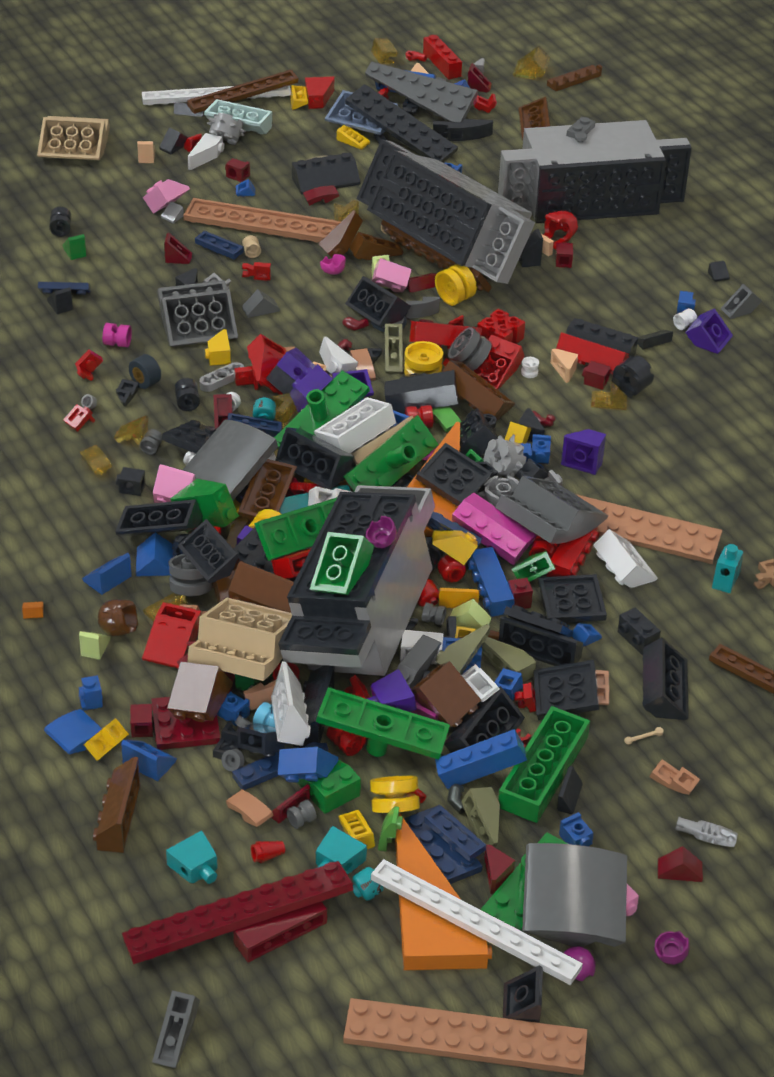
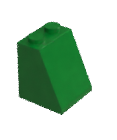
[170,479,239,531]

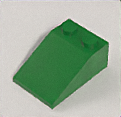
[310,532,374,595]
[297,760,361,814]

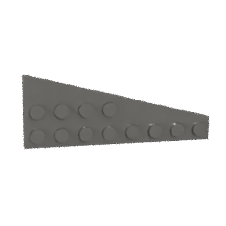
[365,61,478,122]

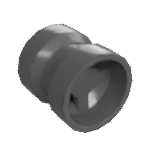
[139,429,162,454]
[422,602,446,626]
[286,800,317,829]

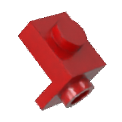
[473,93,497,113]

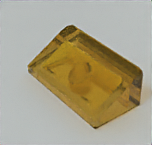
[143,593,188,622]

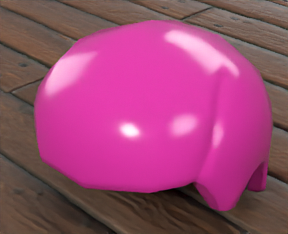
[320,254,346,275]

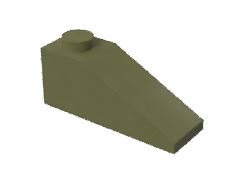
[384,324,403,373]
[435,624,491,675]
[482,637,536,682]
[461,787,500,854]

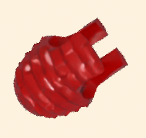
[543,211,578,250]

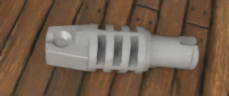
[675,817,738,847]

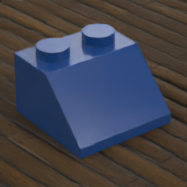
[278,747,338,783]

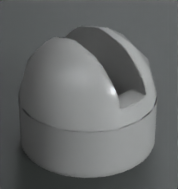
[81,394,97,409]

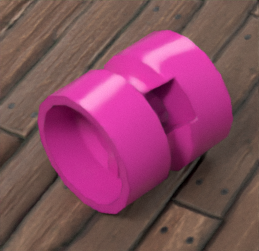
[102,322,132,348]

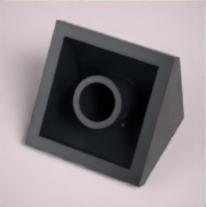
[503,965,543,1023]

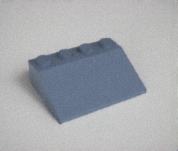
[325,90,398,135]

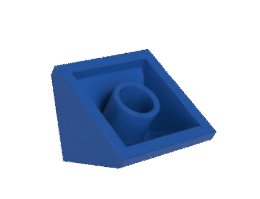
[136,532,174,576]
[82,553,132,595]
[121,740,177,781]

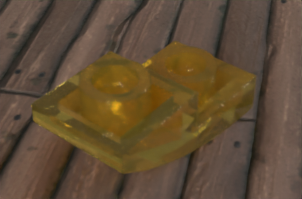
[80,445,112,474]

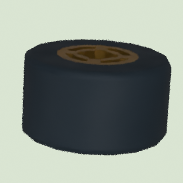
[128,354,162,389]

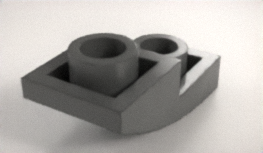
[406,297,440,318]

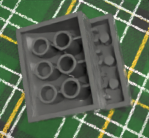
[157,280,238,347]
[182,420,278,501]
[495,476,609,544]
[522,843,627,947]

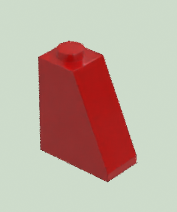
[305,76,335,109]

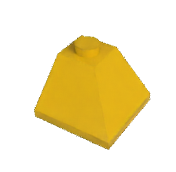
[432,530,478,565]

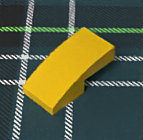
[83,718,129,761]

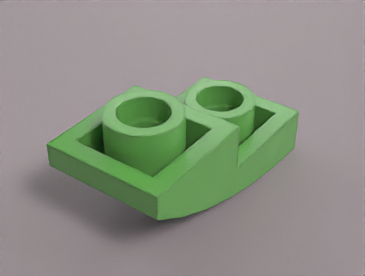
[432,407,462,433]
[378,806,403,851]

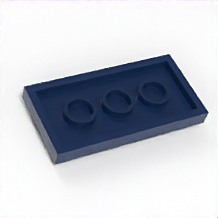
[404,805,482,884]

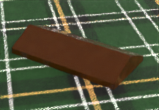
[519,96,551,140]
[238,459,297,522]

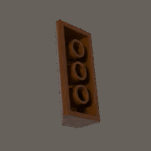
[442,361,515,420]
[228,561,294,613]
[93,757,141,853]

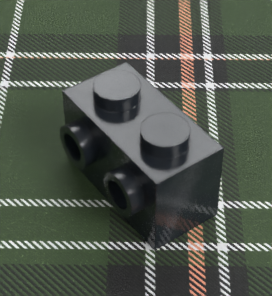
[617,607,661,655]
[238,723,285,756]

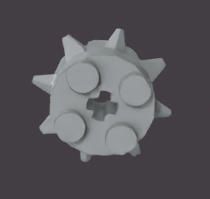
[207,113,246,145]
[483,434,526,478]
[477,476,519,507]

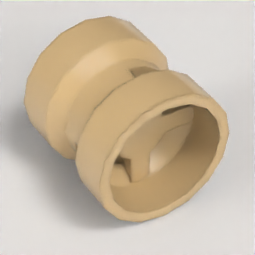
[242,235,261,258]

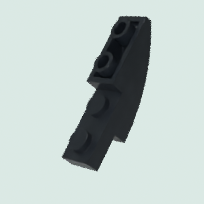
[433,119,493,141]

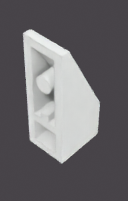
[188,133,224,170]
[319,337,358,374]

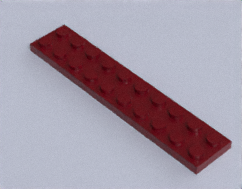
[121,861,354,964]

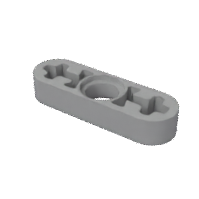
[200,362,244,392]

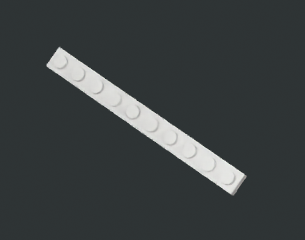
[142,85,291,105]
[371,859,583,985]

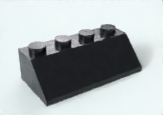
[292,152,361,195]
[345,276,411,327]
[565,318,638,357]
[276,427,354,490]
[115,500,203,536]
[499,616,583,666]
[642,637,689,720]
[294,665,335,748]
[444,686,525,753]

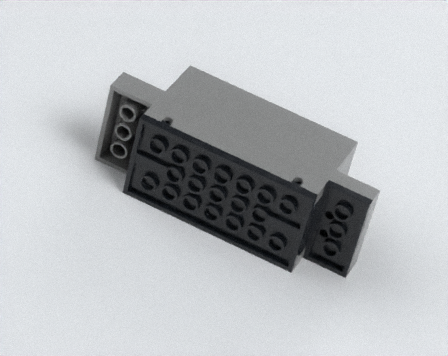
[498,120,692,223]
[356,139,535,284]
[278,485,435,676]

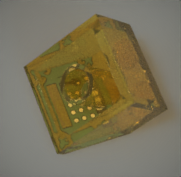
[512,46,550,79]

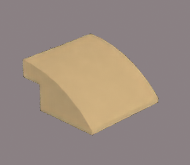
[37,116,110,160]
[188,598,292,681]

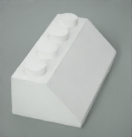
[314,397,396,454]
[271,661,311,746]

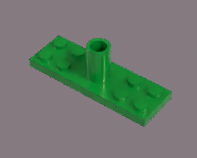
[274,370,370,450]
[343,415,439,491]
[254,497,337,561]
[316,687,450,760]
[480,832,568,931]

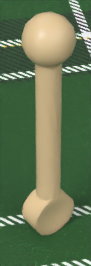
[624,727,664,745]

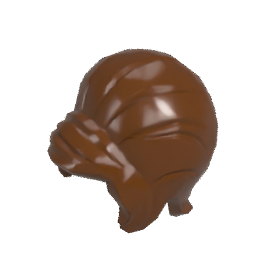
[98,599,138,636]

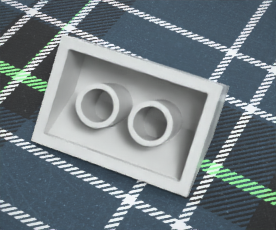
[593,529,658,588]

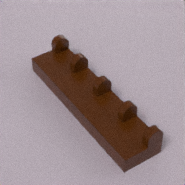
[547,64,602,92]

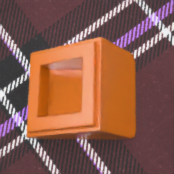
[22,602,44,619]

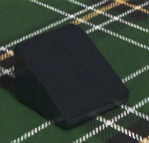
[708,261,730,282]

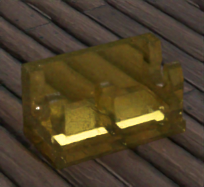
[371,38,398,64]

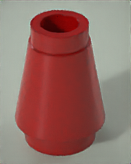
[250,841,285,863]

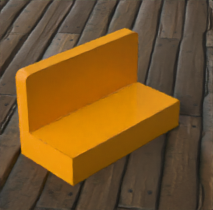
[439,588,479,608]

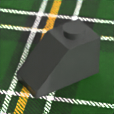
[721,284,762,319]

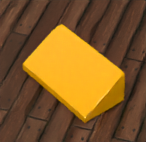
[290,85,308,110]

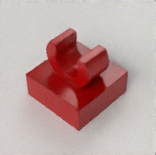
[514,682,536,713]

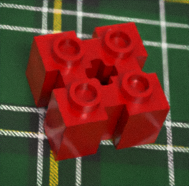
[477,309,525,344]

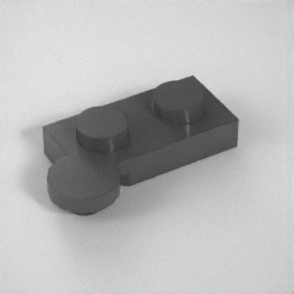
[566,117,596,142]

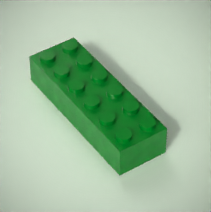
[498,706,590,823]

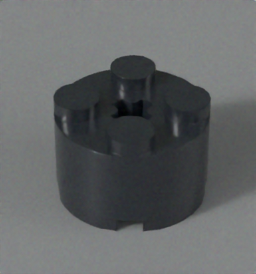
[612,356,654,398]

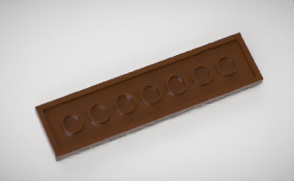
[381,220,492,292]

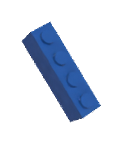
[467,547,514,617]
[435,729,527,790]

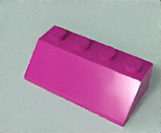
[452,493,536,565]

